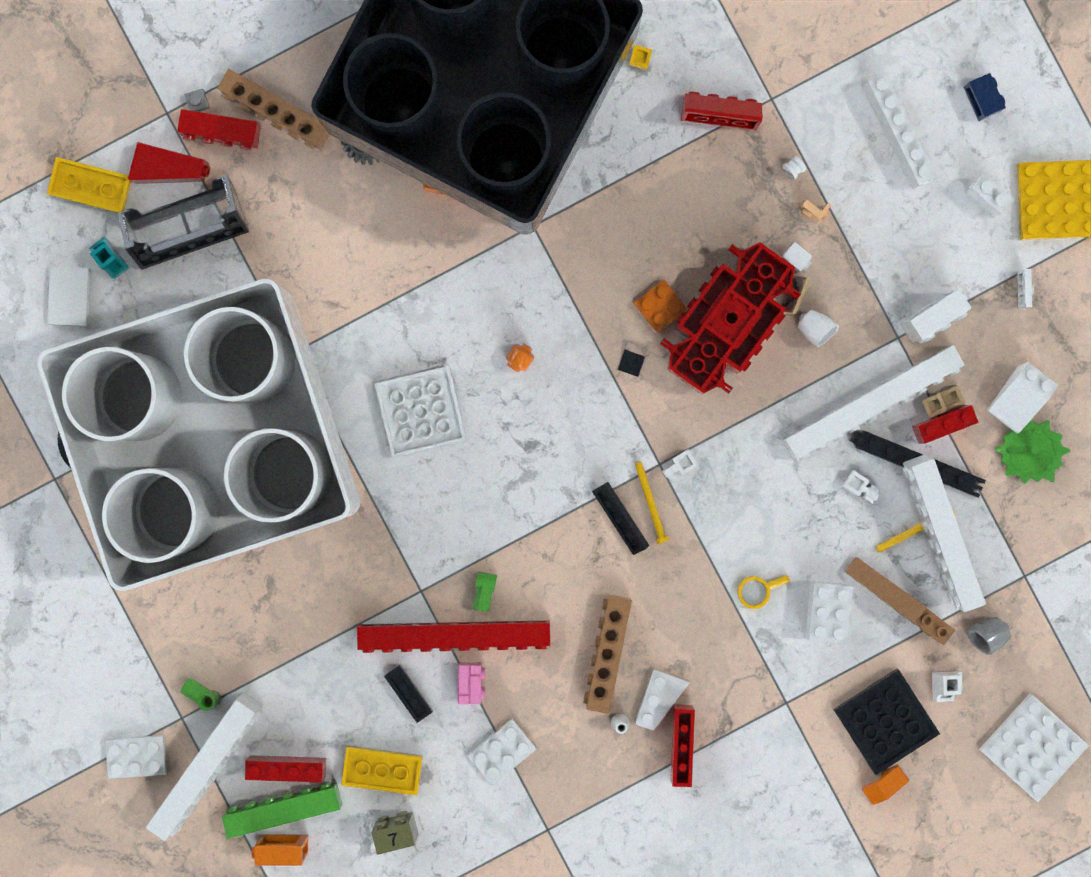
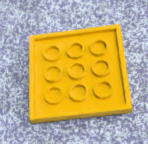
[1017,160,1091,240]

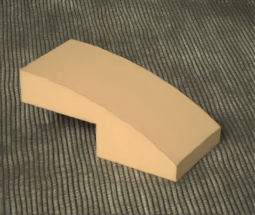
[922,385,965,418]

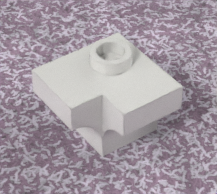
[932,671,963,702]

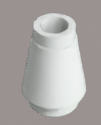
[611,714,630,734]

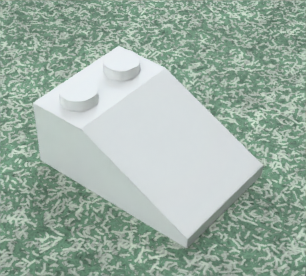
[987,362,1059,434]

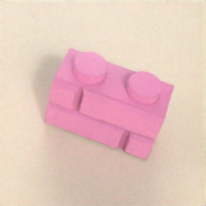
[458,662,485,704]

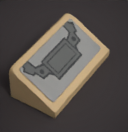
[781,276,810,316]

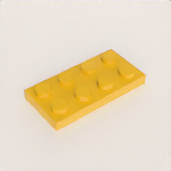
[47,157,132,213]
[341,746,423,795]

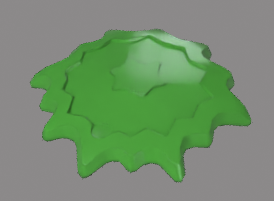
[995,420,1071,484]

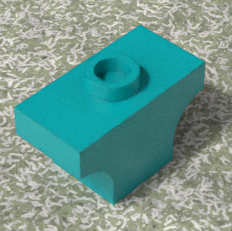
[89,237,129,280]

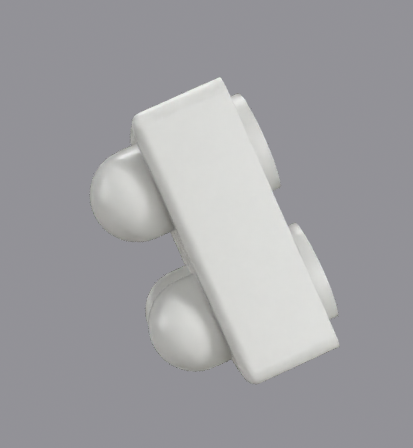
[37,279,360,591]

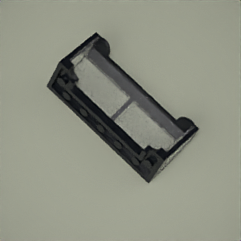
[118,175,249,270]

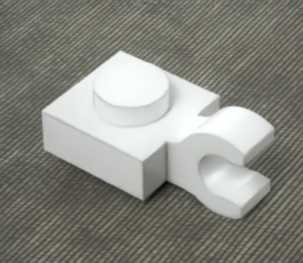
[662,449,698,478]

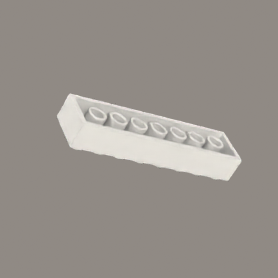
[902,454,986,612]
[146,692,263,841]

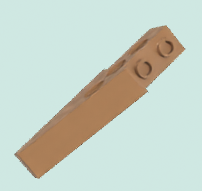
[844,557,955,645]

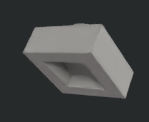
[184,88,210,112]

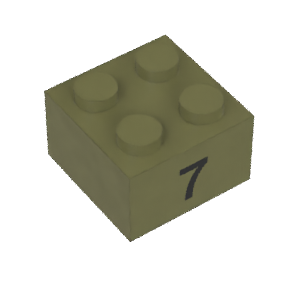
[371,811,418,855]

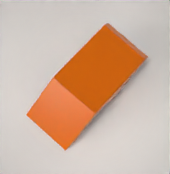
[862,765,910,805]

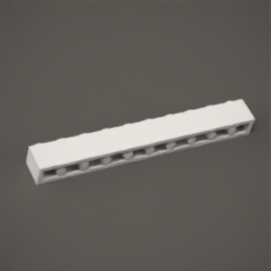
[782,345,965,461]

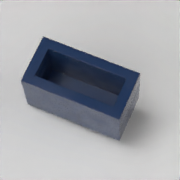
[963,73,1006,121]

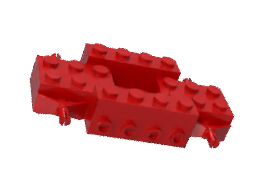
[660,242,801,394]

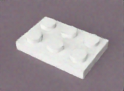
[468,718,537,786]
[105,735,168,779]

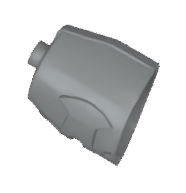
[966,617,1011,655]

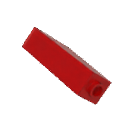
[128,142,210,184]

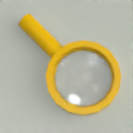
[737,575,790,609]

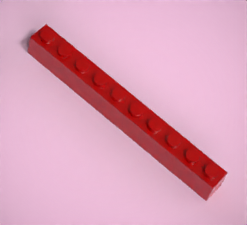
[357,620,550,653]

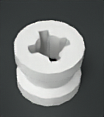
[782,155,806,180]

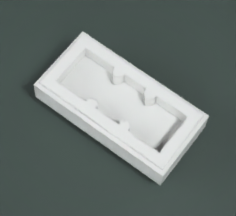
[1017,269,1034,309]

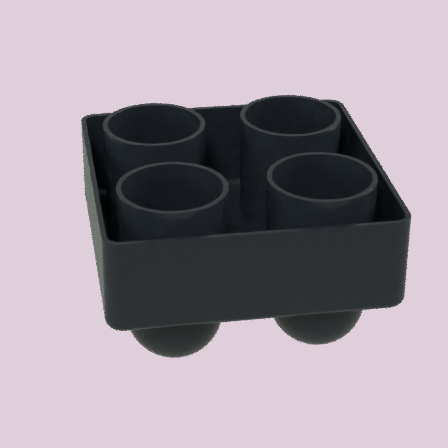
[311,0,643,235]

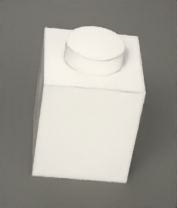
[782,242,812,273]

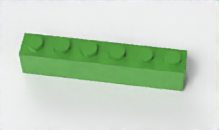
[222,782,343,839]

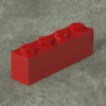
[177,109,261,150]
[670,704,695,787]
[245,755,327,783]

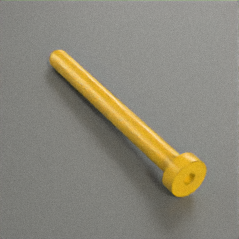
[635,461,670,544]
[876,509,956,552]

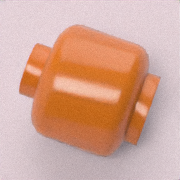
[506,343,534,373]

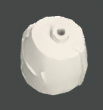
[797,309,839,348]

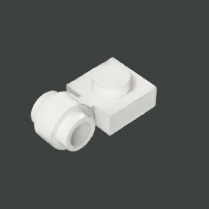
[842,470,880,504]

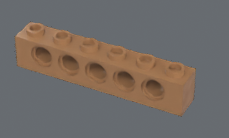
[217,68,330,150]
[583,594,632,714]

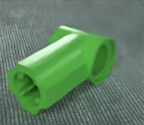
[472,571,497,612]
[180,678,221,711]

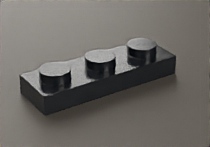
[384,664,433,723]

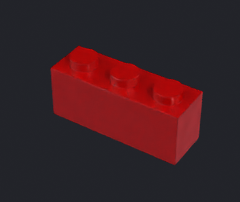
[912,405,979,444]

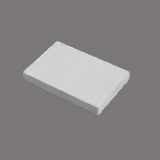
[48,267,90,326]

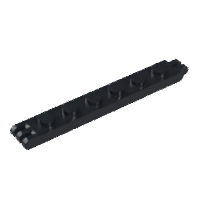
[850,430,986,498]

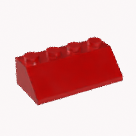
[681,91,763,130]

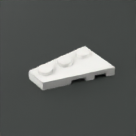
[635,669,690,731]

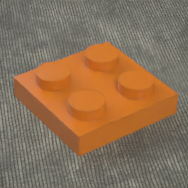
[634,279,687,333]

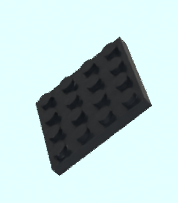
[833,669,940,775]

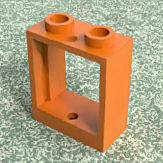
[252,834,309,866]

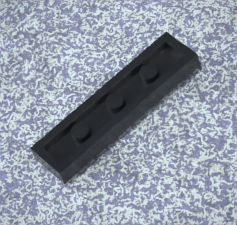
[592,482,650,555]

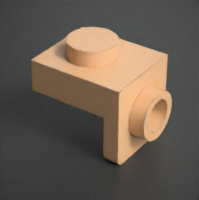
[799,199,831,222]

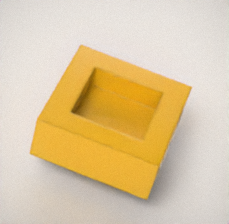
[629,45,653,70]

